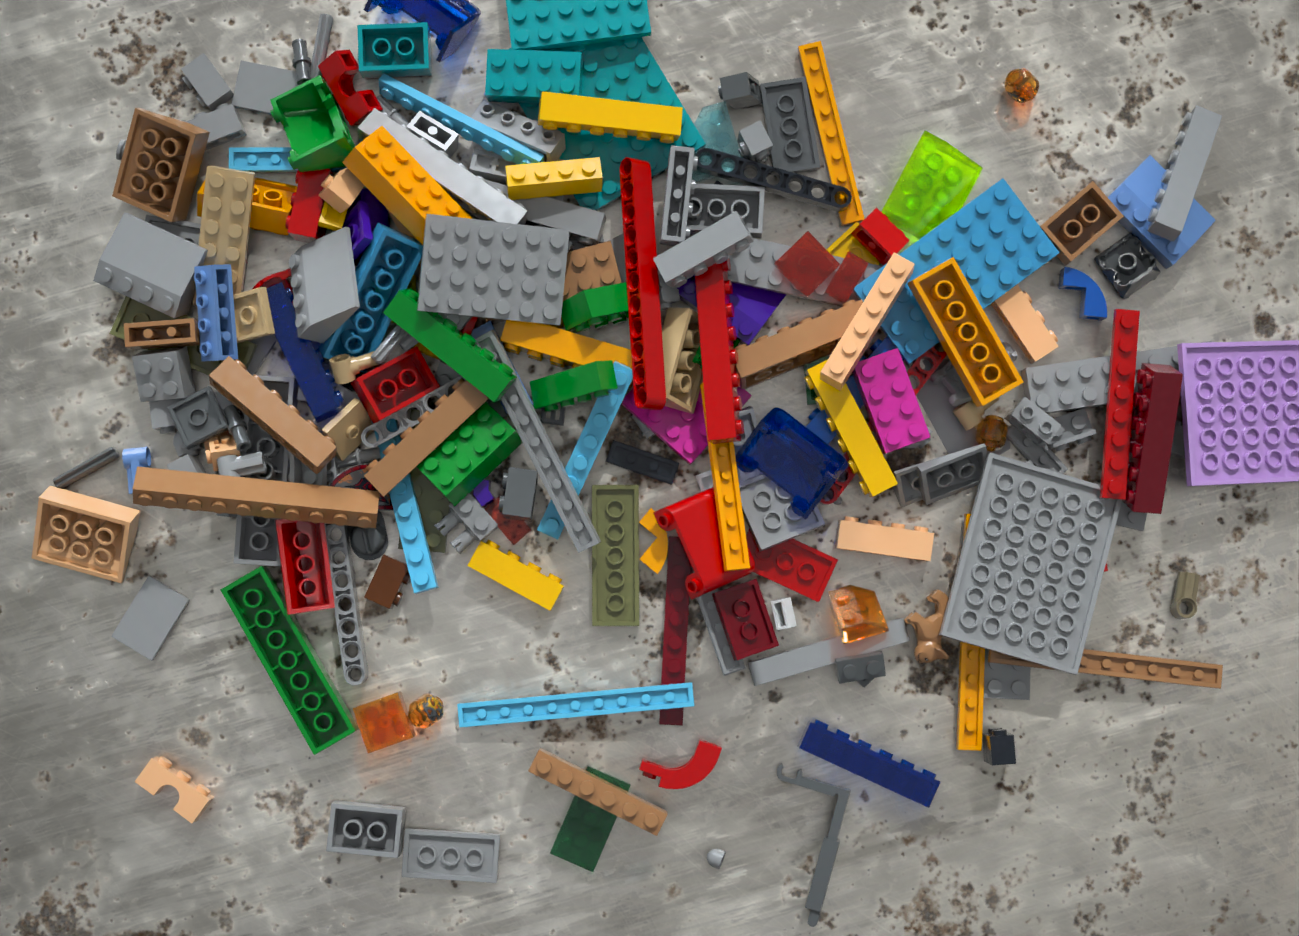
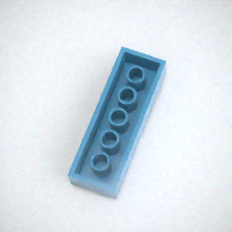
[318,223,423,374]

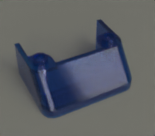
[364,0,481,63]

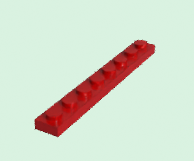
[1100,309,1140,500]

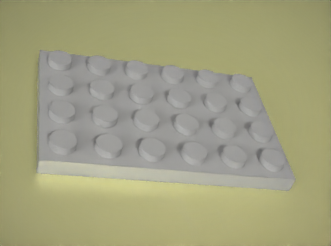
[417,214,570,325]

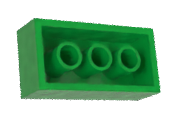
[416,402,523,507]

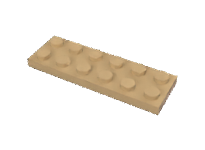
[193,165,256,305]

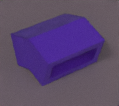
[473,480,496,507]

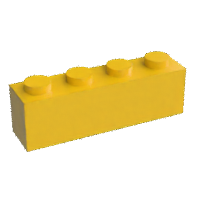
[505,157,602,200]
[467,539,564,611]

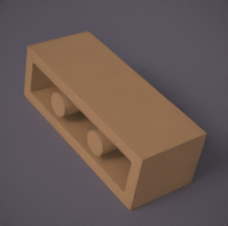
[124,318,200,350]

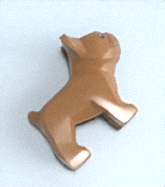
[904,589,949,664]

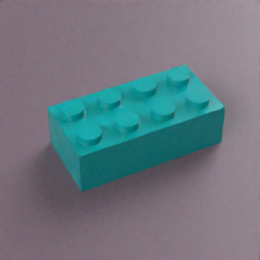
[485,49,583,104]

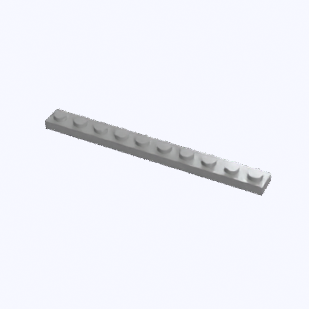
[475,330,601,553]

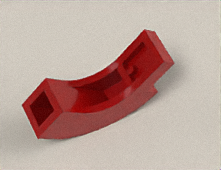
[639,739,722,789]

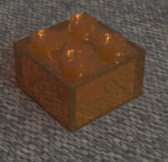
[353,691,416,753]

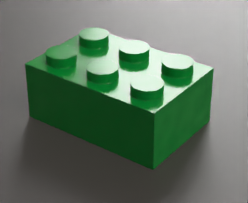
[561,282,629,333]

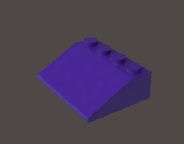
[677,275,787,346]

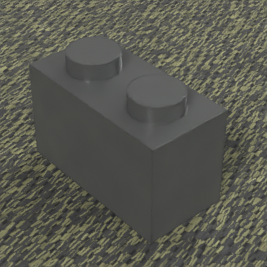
[718,72,762,109]

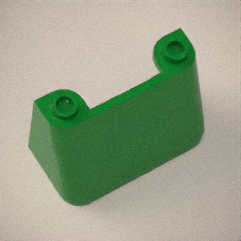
[270,75,355,172]

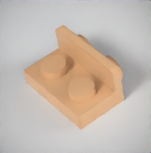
[204,430,241,472]

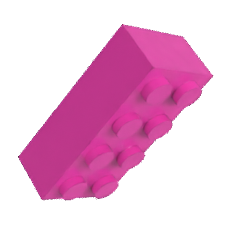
[852,348,930,455]

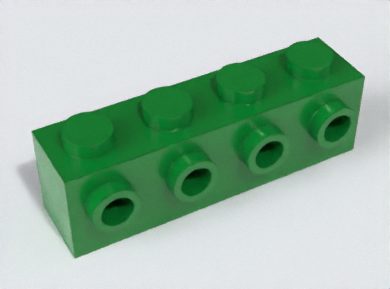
[530,360,618,412]

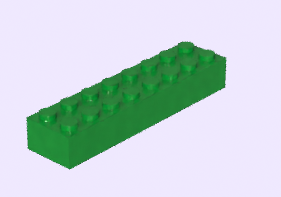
[220,566,359,755]

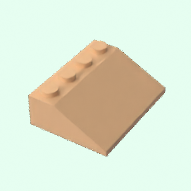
[32,486,140,583]

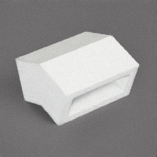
[771,597,797,630]

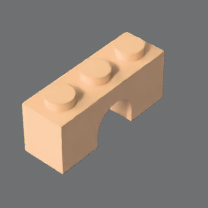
[135,756,214,823]

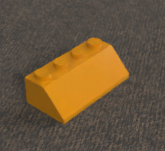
[197,177,297,236]

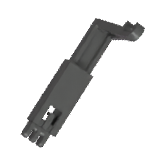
[777,764,851,927]

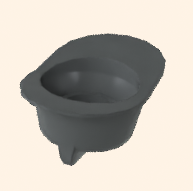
[347,511,388,560]

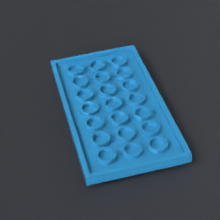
[852,178,1060,365]

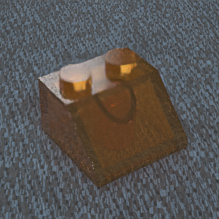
[828,585,889,644]

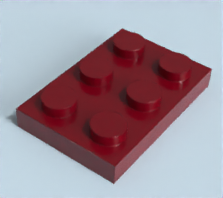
[712,579,779,661]

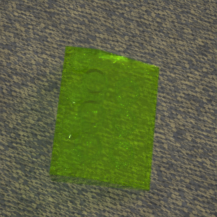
[881,131,983,239]

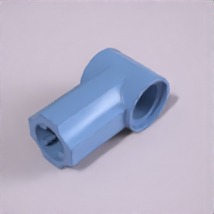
[122,447,151,494]

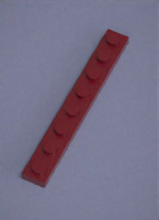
[659,536,691,726]

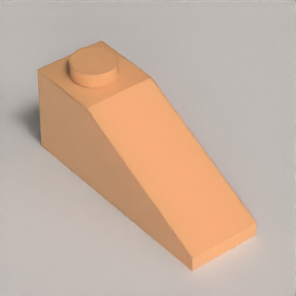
[319,168,365,214]

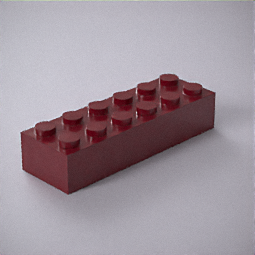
[1122,363,1183,514]

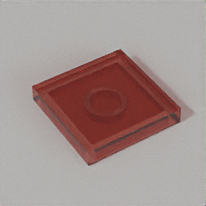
[774,231,841,298]

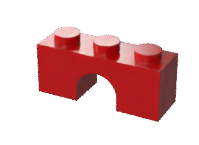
[318,49,383,126]

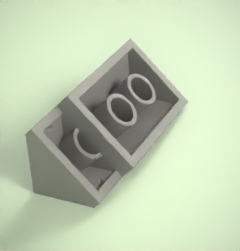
[892,443,987,508]

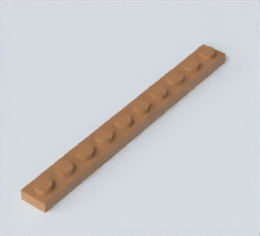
[988,649,1223,689]

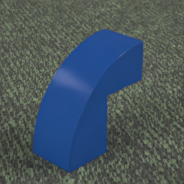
[1058,267,1107,321]

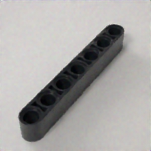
[695,148,852,212]

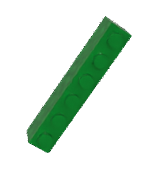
[383,289,517,402]

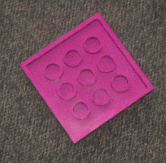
[621,380,752,465]

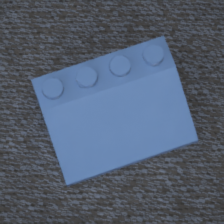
[1108,155,1216,269]

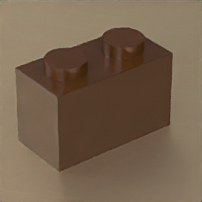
[364,554,410,609]

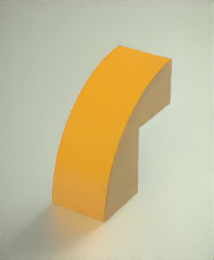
[639,508,668,574]

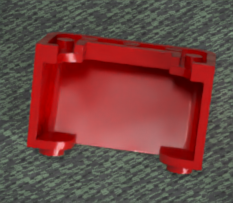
[653,487,755,600]

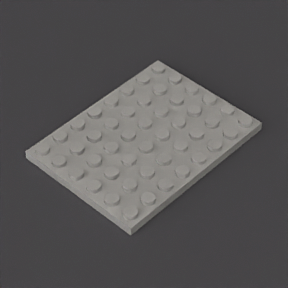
[939,452,1122,675]

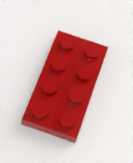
[746,529,838,602]

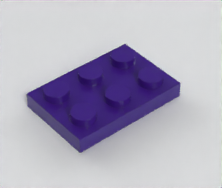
[333,200,373,260]

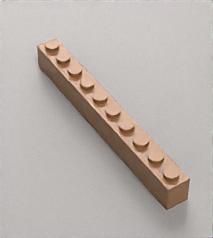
[133,466,380,528]

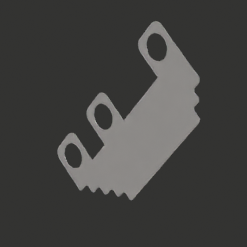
[916,342,1011,455]

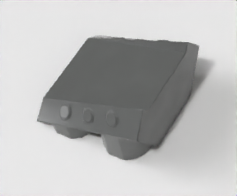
[1094,233,1161,298]

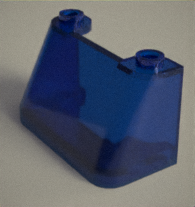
[735,407,848,520]

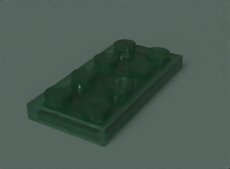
[550,765,631,872]

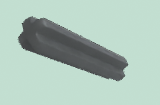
[53,447,119,489]

